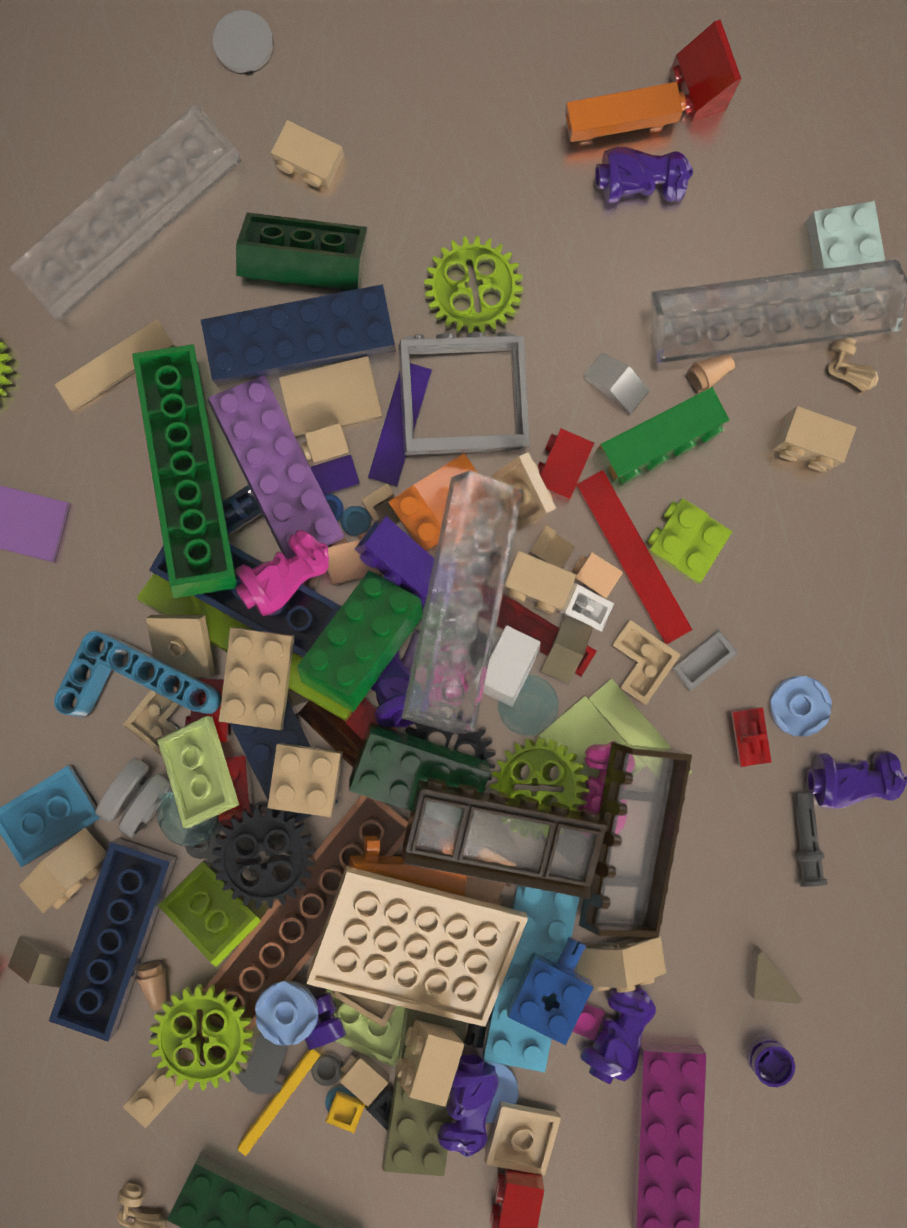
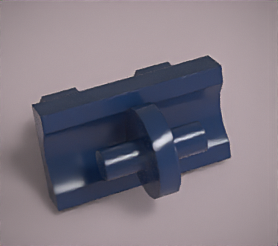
[222,485,262,536]

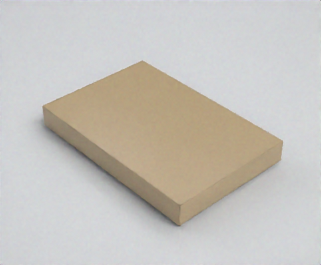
[279,356,383,438]

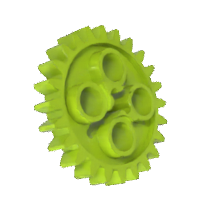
[424,236,524,335]
[489,737,589,839]
[149,984,254,1091]

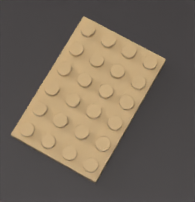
[306,866,528,1027]

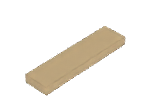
[54,319,175,412]

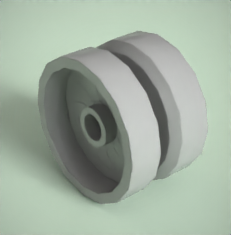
[95,757,171,839]

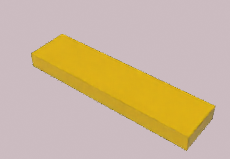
[237,1046,323,1156]

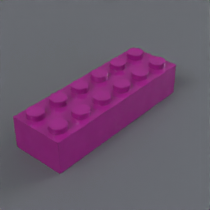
[632,1043,707,1228]

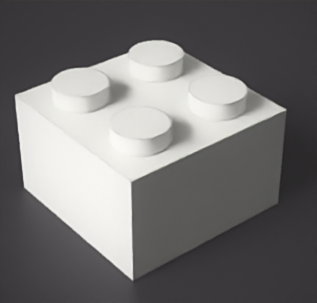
[476,625,541,707]

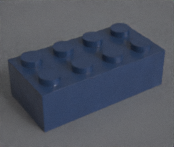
[230,693,341,824]

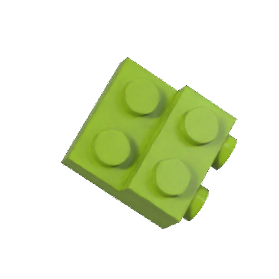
[647,498,733,584]

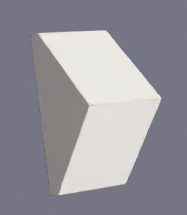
[583,352,650,415]
[558,583,614,631]

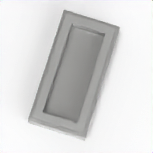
[671,629,738,691]

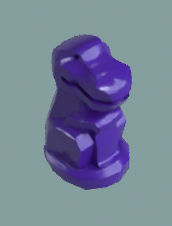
[595,146,693,203]
[371,650,428,728]
[807,751,907,809]
[580,987,656,1084]
[438,1055,499,1157]

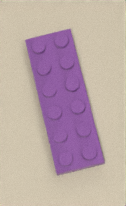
[208,375,344,558]

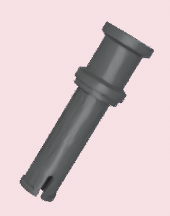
[793,791,828,887]

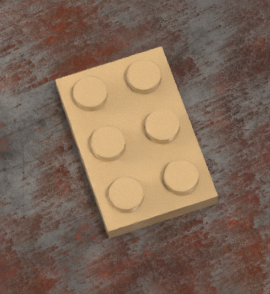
[219,627,295,730]

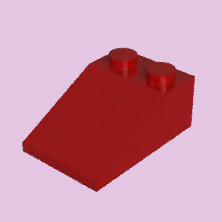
[670,19,742,122]

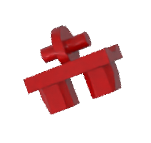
[731,707,772,767]

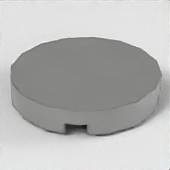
[212,10,273,73]

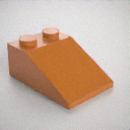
[388,453,498,552]

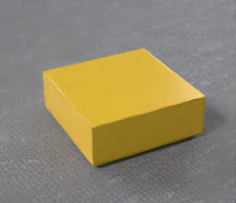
[325,1090,365,1133]

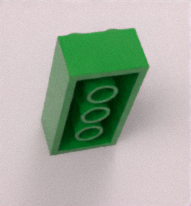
[595,387,730,485]
[297,570,423,713]

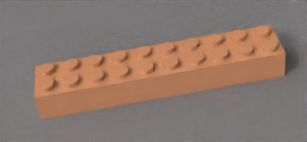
[177,795,409,1064]

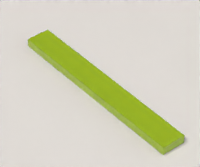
[136,573,352,721]

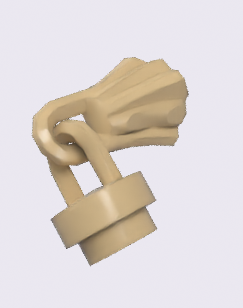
[828,335,879,392]
[117,1183,168,1228]

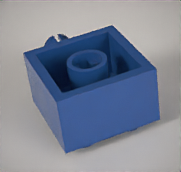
[506,937,594,1045]

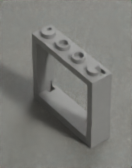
[398,331,530,455]

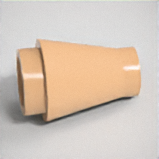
[687,353,735,391]
[135,961,167,1011]

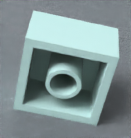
[806,201,886,280]

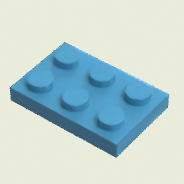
[0,765,100,867]

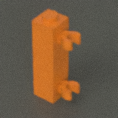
[565,82,686,142]
[343,836,466,897]

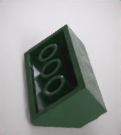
[236,212,367,291]

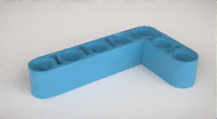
[54,631,222,718]

